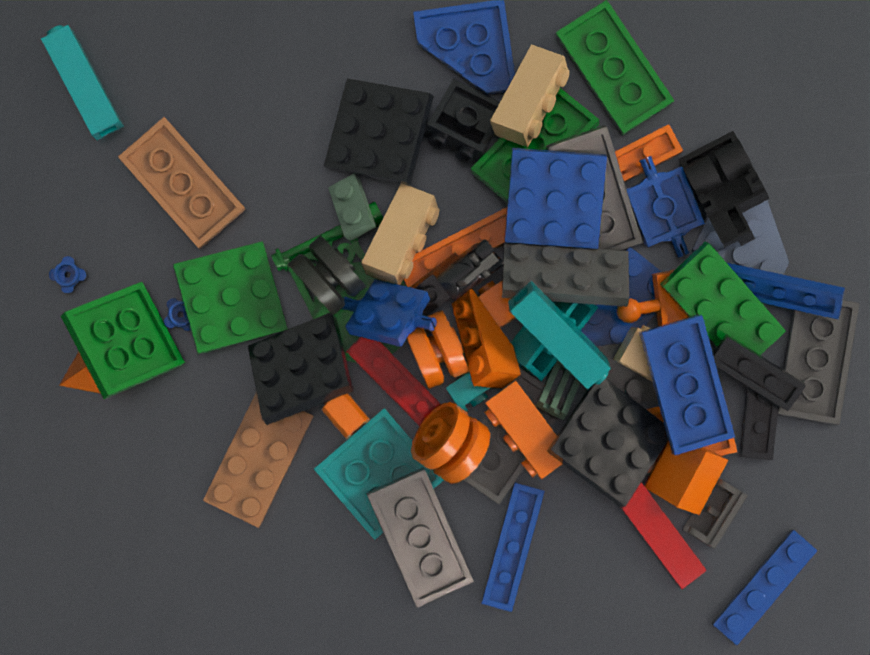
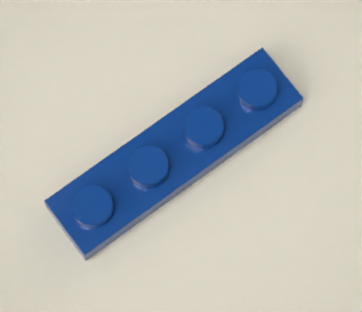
[727,263,845,320]
[481,483,545,612]
[712,530,818,645]

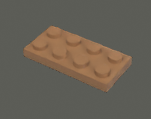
[118,117,246,250]
[203,392,314,528]

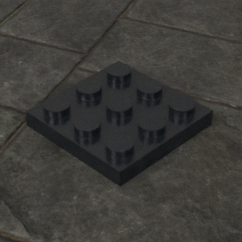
[324,78,434,185]
[248,312,353,425]
[547,379,668,508]

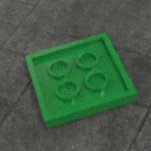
[172,241,288,355]
[60,282,185,399]

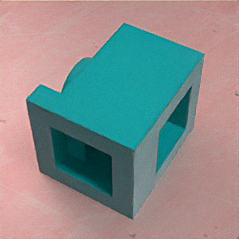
[446,372,491,412]

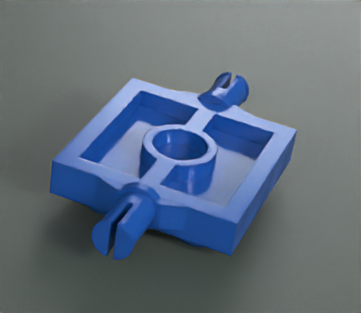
[626,156,705,258]
[341,279,437,347]

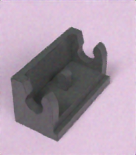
[682,479,748,549]

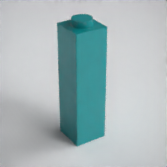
[41,25,124,141]
[508,281,611,390]

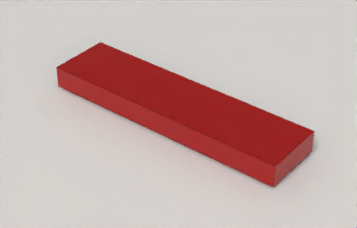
[346,337,441,427]
[620,482,707,589]

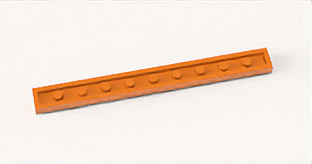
[403,124,683,287]

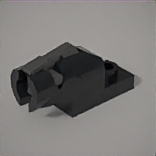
[410,239,504,316]

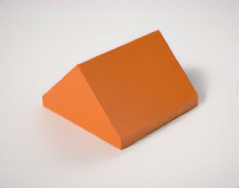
[644,440,728,515]

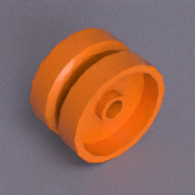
[406,310,469,389]
[411,402,490,484]

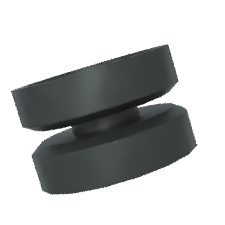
[288,235,366,315]

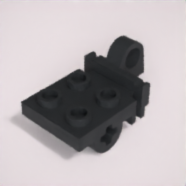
[678,131,769,248]

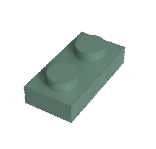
[328,173,376,241]

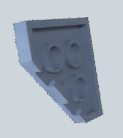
[691,200,789,275]

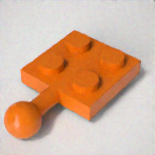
[617,270,689,327]

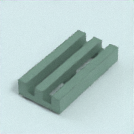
[536,360,580,420]

